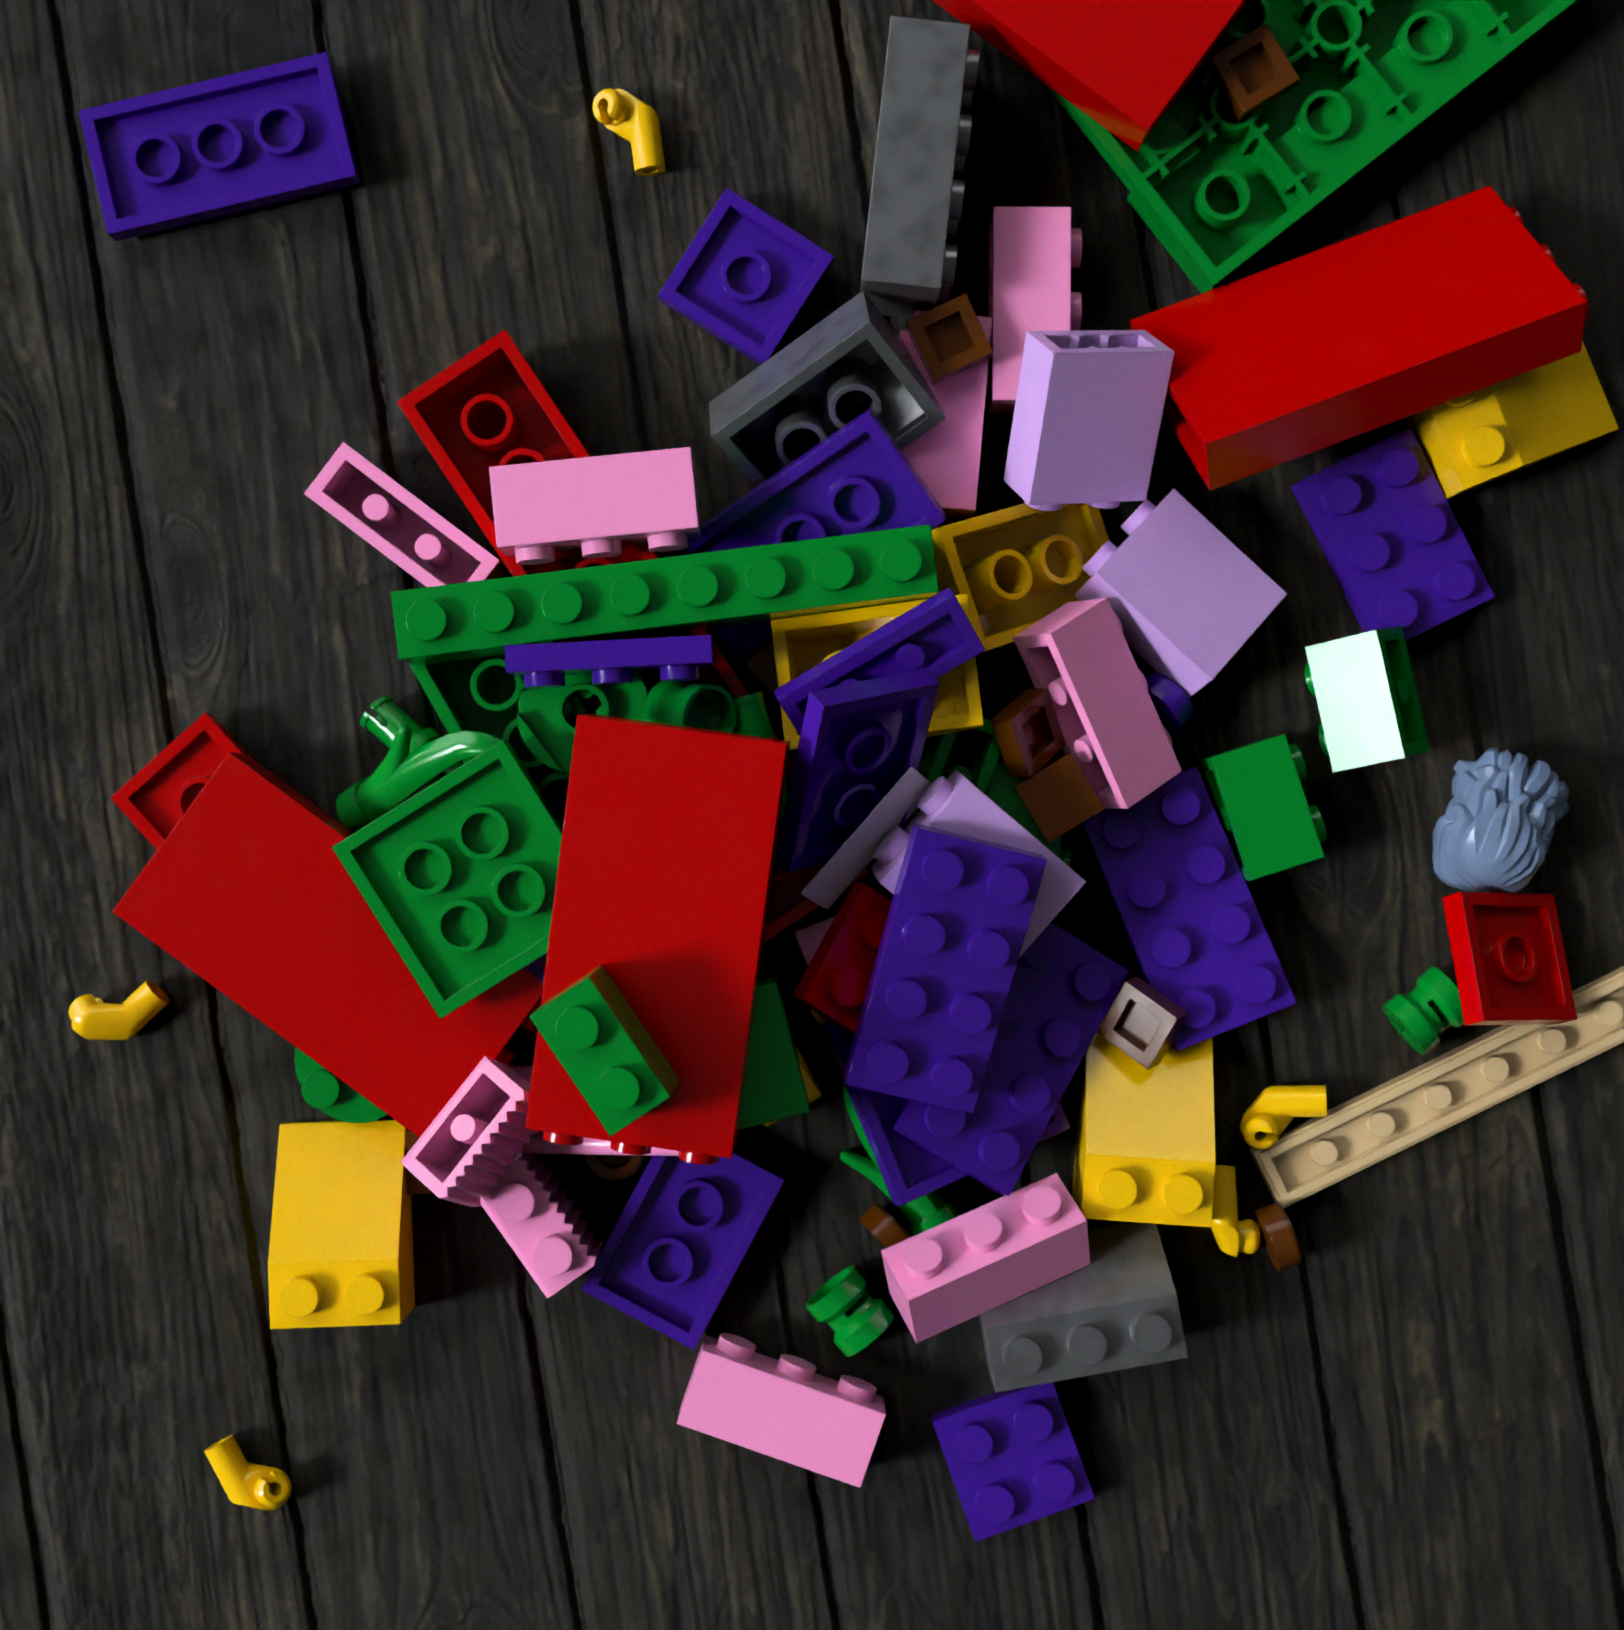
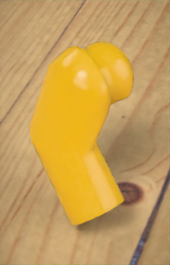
[592,88,666,176]
[68,980,170,1040]
[1240,1085,1327,1150]
[1211,1165,1260,1257]
[204,1434,292,1511]

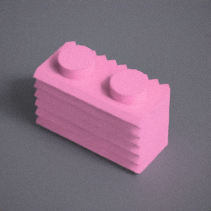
[401,1056,538,1207]
[481,1154,603,1298]

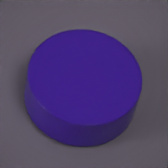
[1144,673,1194,734]

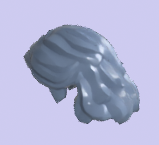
[1432,748,1570,893]

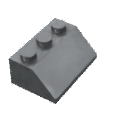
[709,290,946,488]
[979,1221,1188,1393]

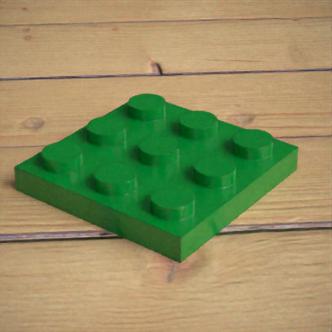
[332,739,563,1019]

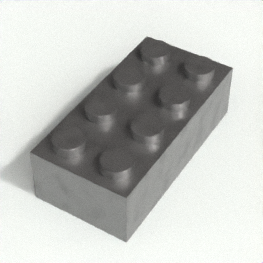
[860,16,980,318]

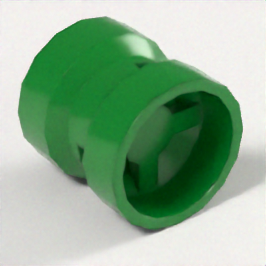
[643,681,737,733]
[1382,966,1464,1056]
[806,1265,895,1357]

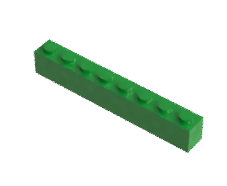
[390,524,939,666]

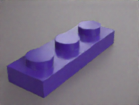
[774,587,985,735]
[504,635,715,689]

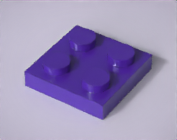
[658,188,834,365]
[931,1382,1095,1542]

